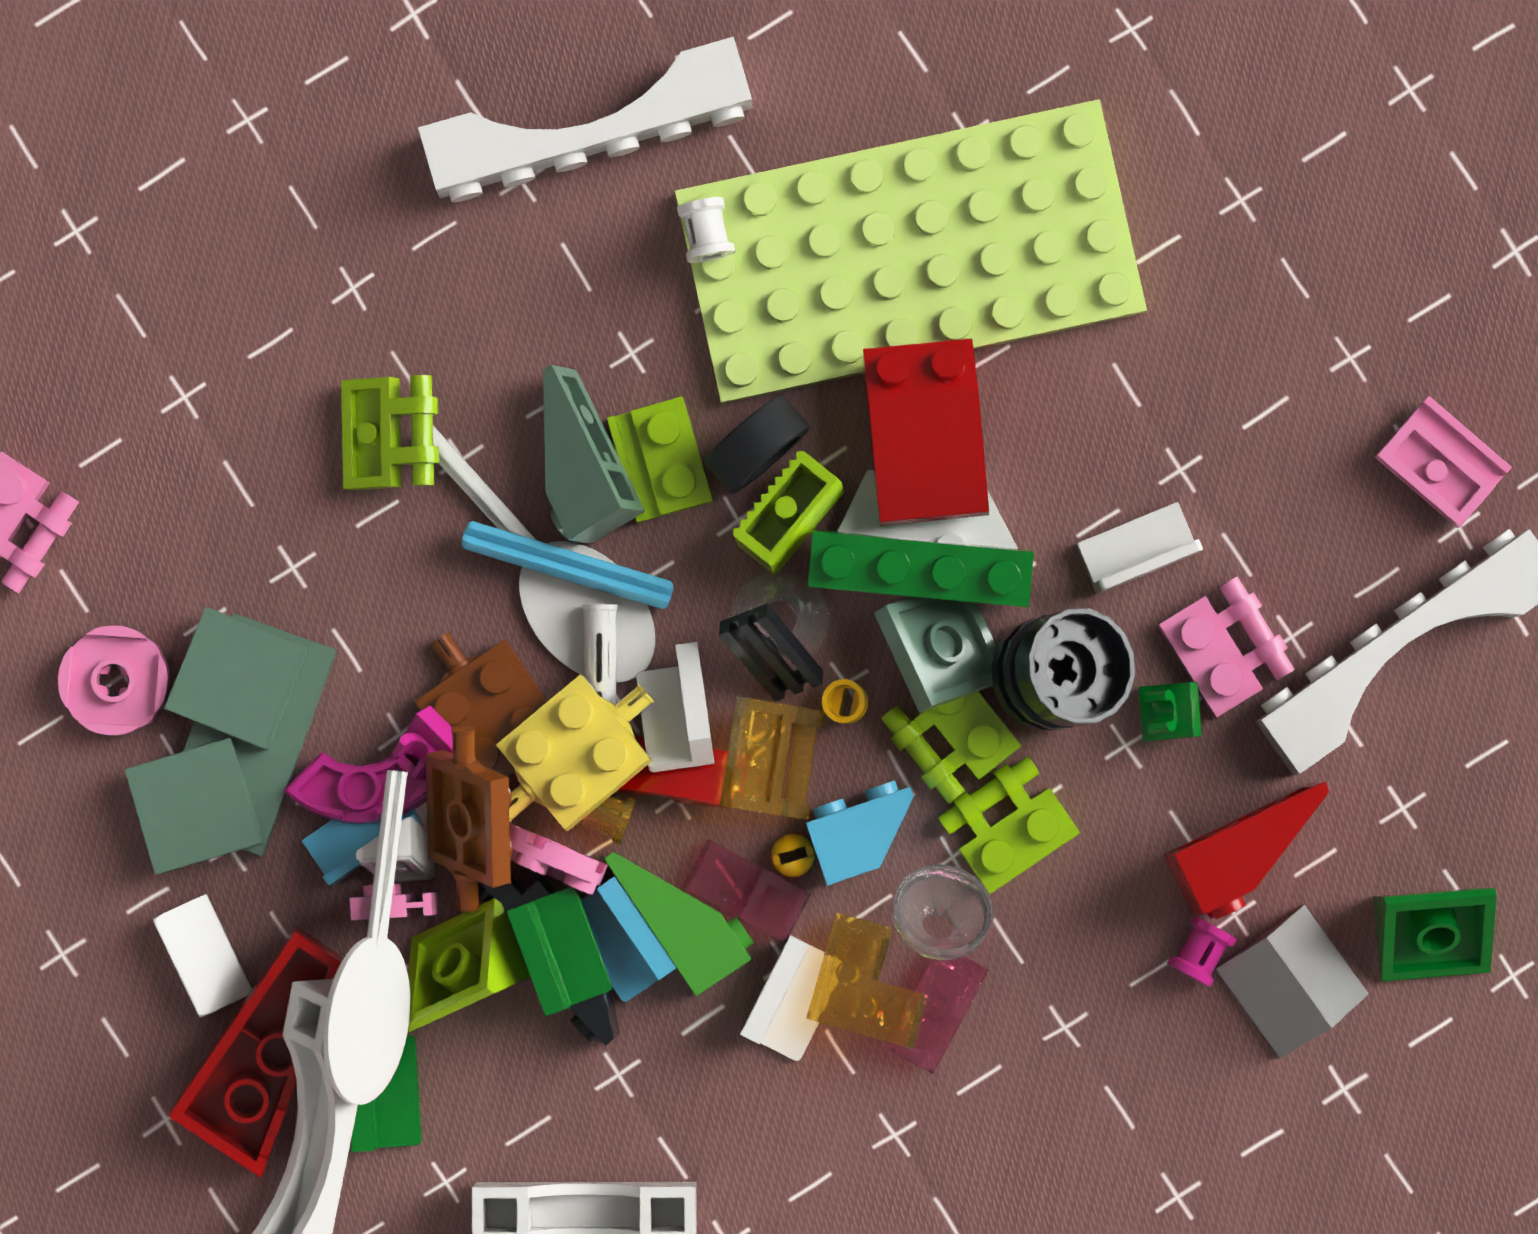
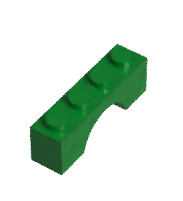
[807,530,1034,607]

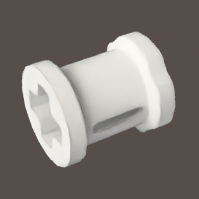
[677,197,736,263]

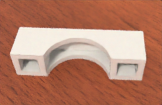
[472,1182,697,1234]

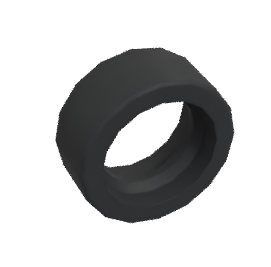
[704,395,810,494]

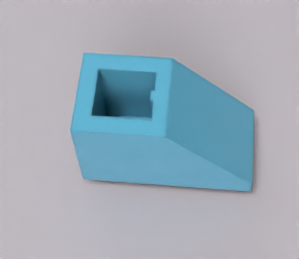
[805,781,914,886]

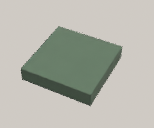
[874,597,997,713]
[164,607,310,750]
[124,738,263,875]

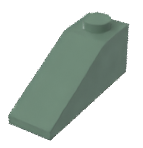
[543,365,645,544]

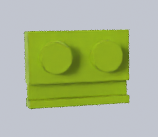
[607,396,713,524]

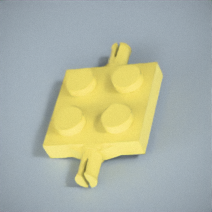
[496,674,654,831]

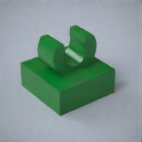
[1139,682,1202,741]

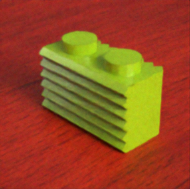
[733,451,844,576]

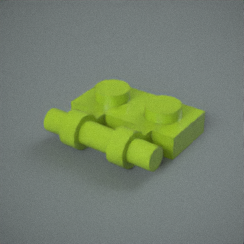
[341,375,439,490]
[881,692,1021,804]
[937,756,1080,894]

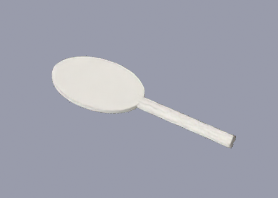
[433,425,655,683]
[323,770,410,1105]

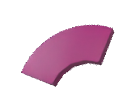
[283,752,427,824]

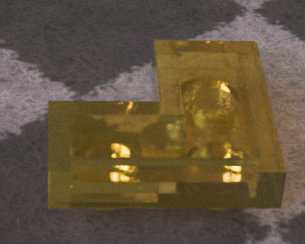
[806,912,928,1049]

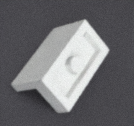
[1076,502,1203,595]
[636,642,715,772]
[740,935,847,1061]

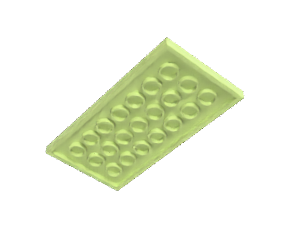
[675,99,1147,405]

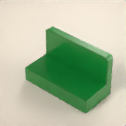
[507,887,612,1017]
[351,1035,422,1152]

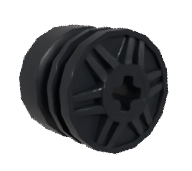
[992,608,1135,731]

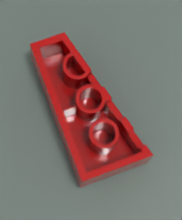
[168,926,342,1178]

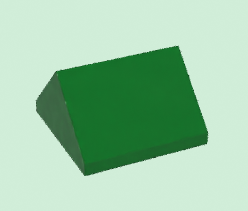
[1373,887,1497,981]

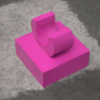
[391,706,453,779]

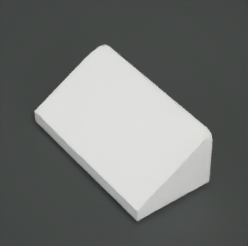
[356,817,435,882]
[153,894,252,1018]

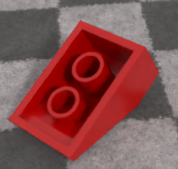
[863,338,989,526]
[1164,781,1330,920]

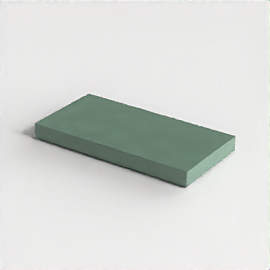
[183,613,338,856]

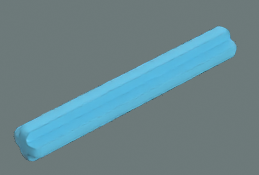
[461,521,674,609]

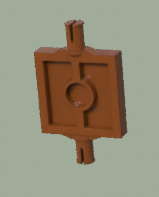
[415,632,548,775]
[425,725,513,912]

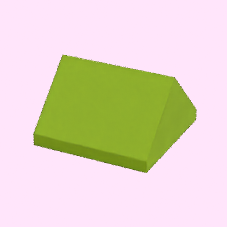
[408,898,531,1032]

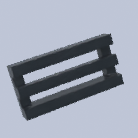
[719,603,823,702]

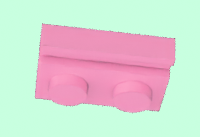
[1375,396,1512,528]
[350,883,441,920]

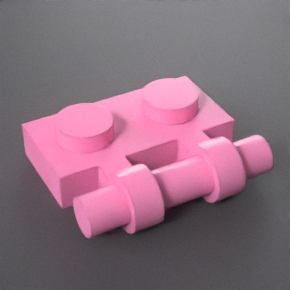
[0,451,79,593]
[1157,576,1295,718]

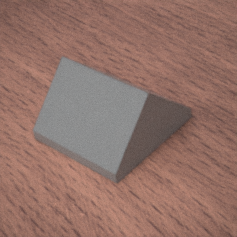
[1215,905,1369,1058]

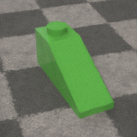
[604,852,754,996]

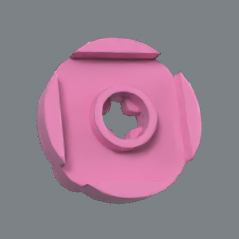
[58,626,171,736]
[510,823,608,895]

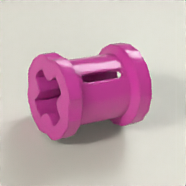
[1167,915,1237,987]

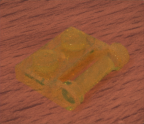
[720,697,825,820]

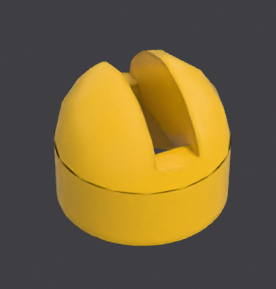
[822,679,868,724]
[771,834,815,877]

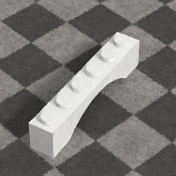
[418,37,752,202]
[1255,529,1538,775]
[252,979,358,1234]

